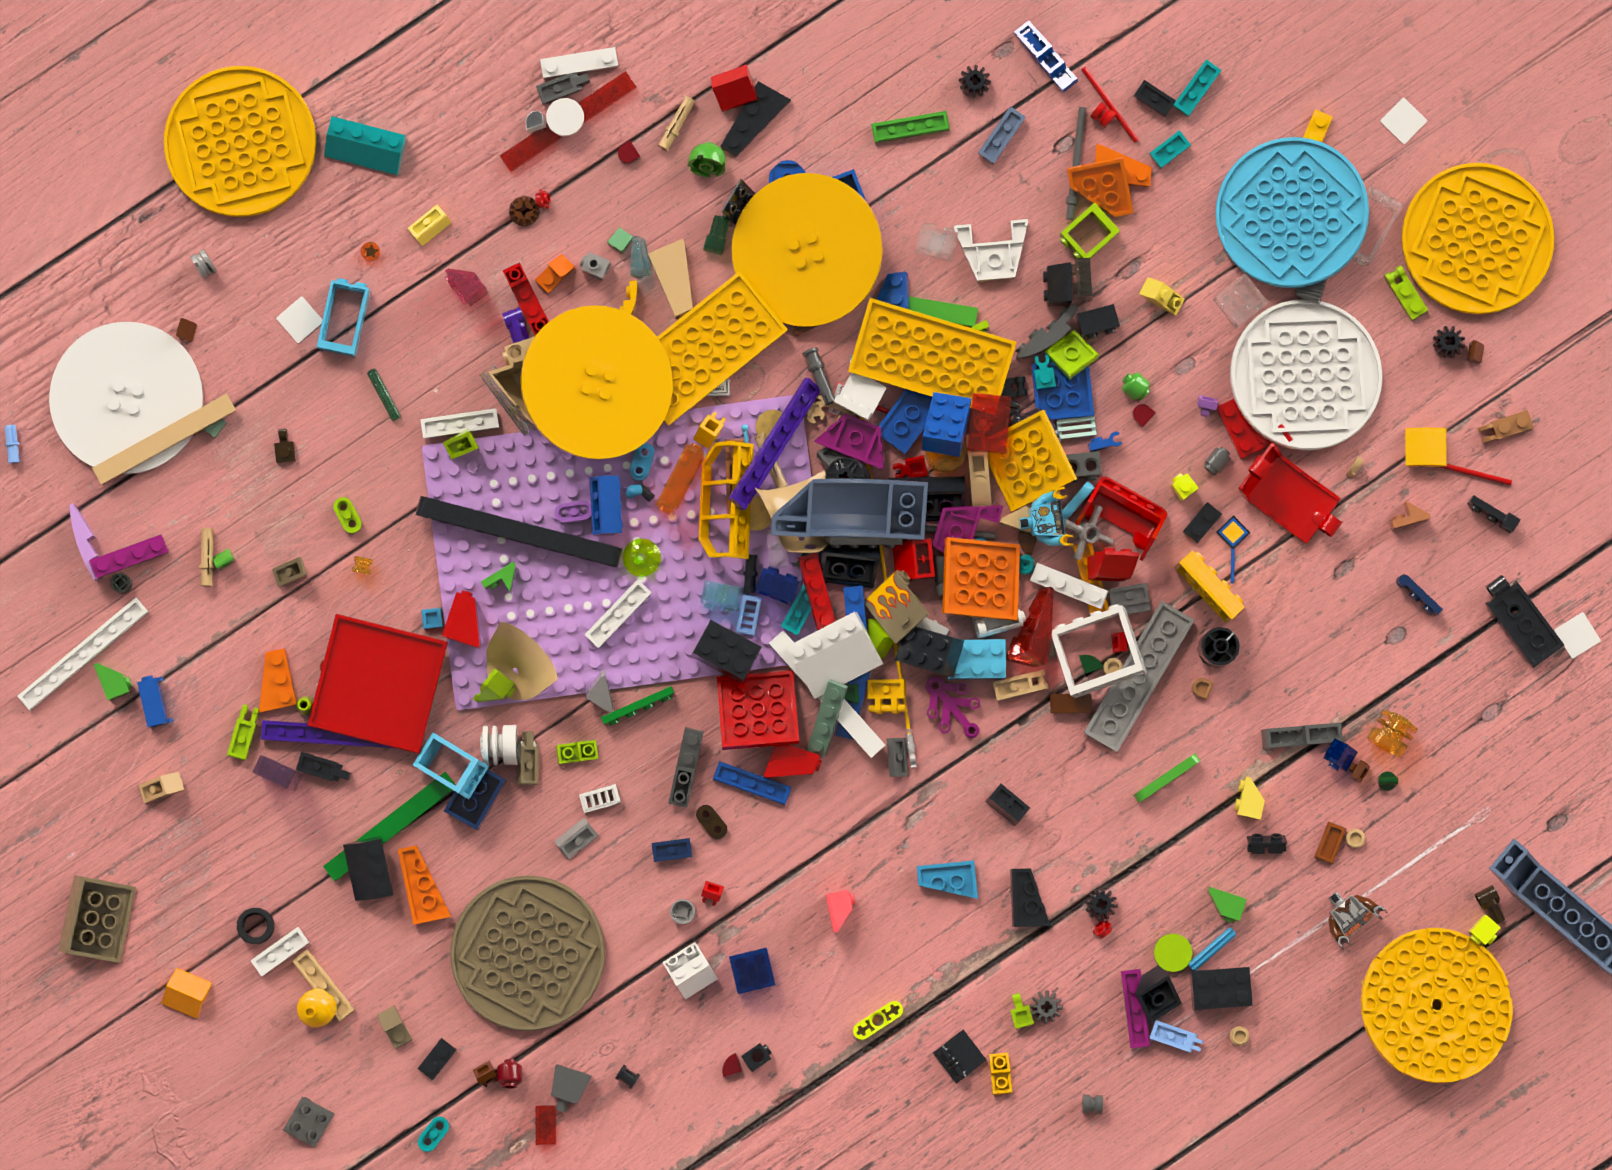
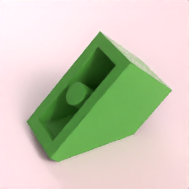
[94,663,133,701]
[1207,887,1247,924]

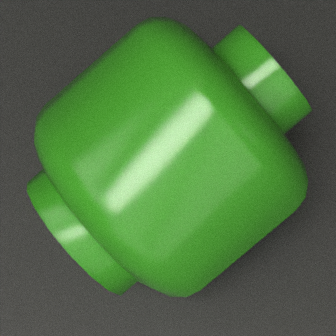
[1122,372,1150,401]

